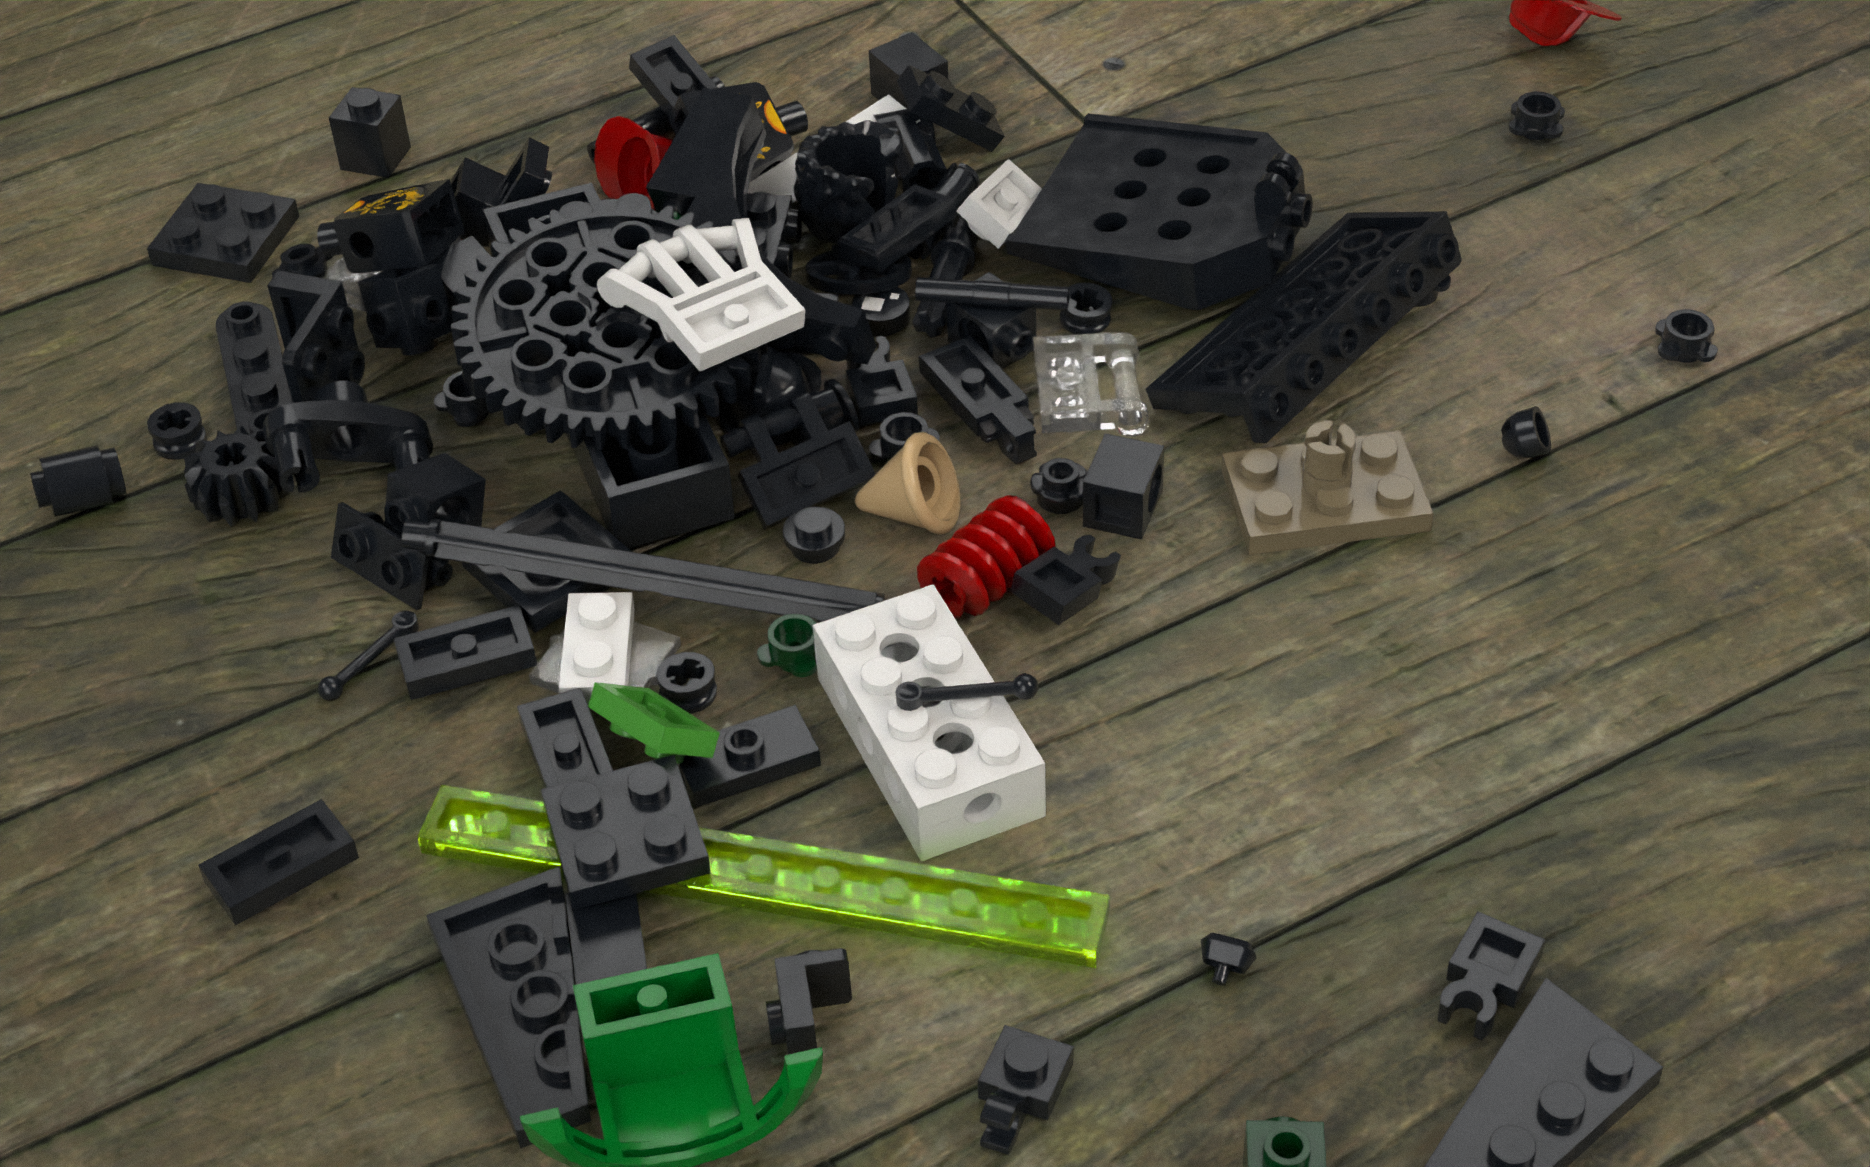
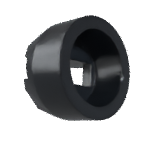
[1501,406,1551,458]

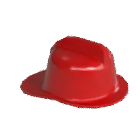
[1509,0,1622,46]
[594,116,673,212]

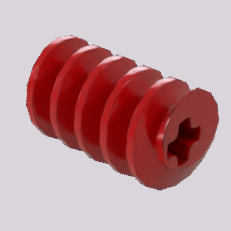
[917,495,1056,618]

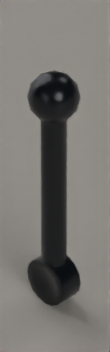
[318,611,419,701]
[895,673,1039,711]

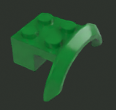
[520,953,823,1167]

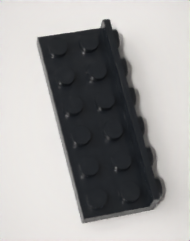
[1146,211,1462,443]

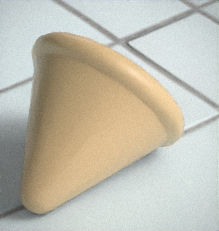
[854,432,960,535]

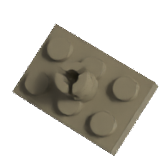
[1221,420,1434,555]

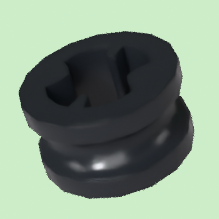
[1060,283,1113,336]
[147,402,207,460]
[656,652,717,714]

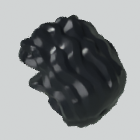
[793,120,903,245]

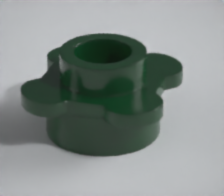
[757,614,817,677]

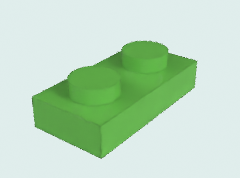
[588,682,720,764]

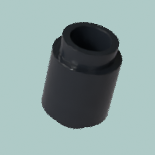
[30,445,127,517]

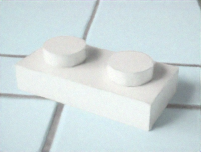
[956,159,1042,249]
[559,592,635,705]

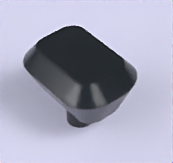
[1201,933,1257,986]

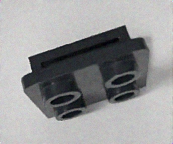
[267,271,365,403]

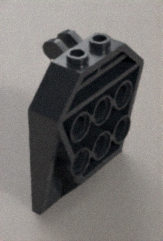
[1005,113,1313,310]

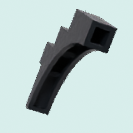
[646,88,877,365]

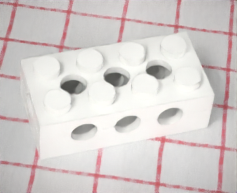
[813,584,1046,862]

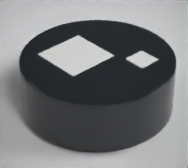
[852,287,910,336]

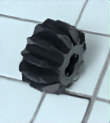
[184,426,289,527]

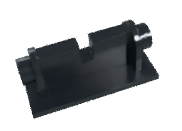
[331,502,453,610]

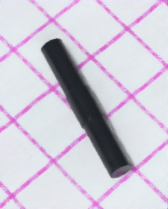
[915,277,1070,311]

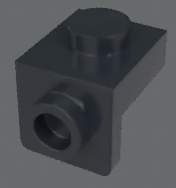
[766,948,852,1054]

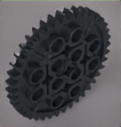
[451,200,768,450]

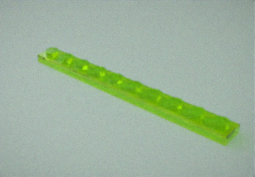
[417,785,1110,968]

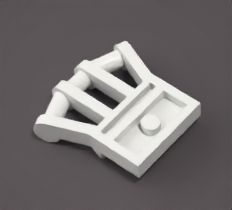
[597,218,805,371]

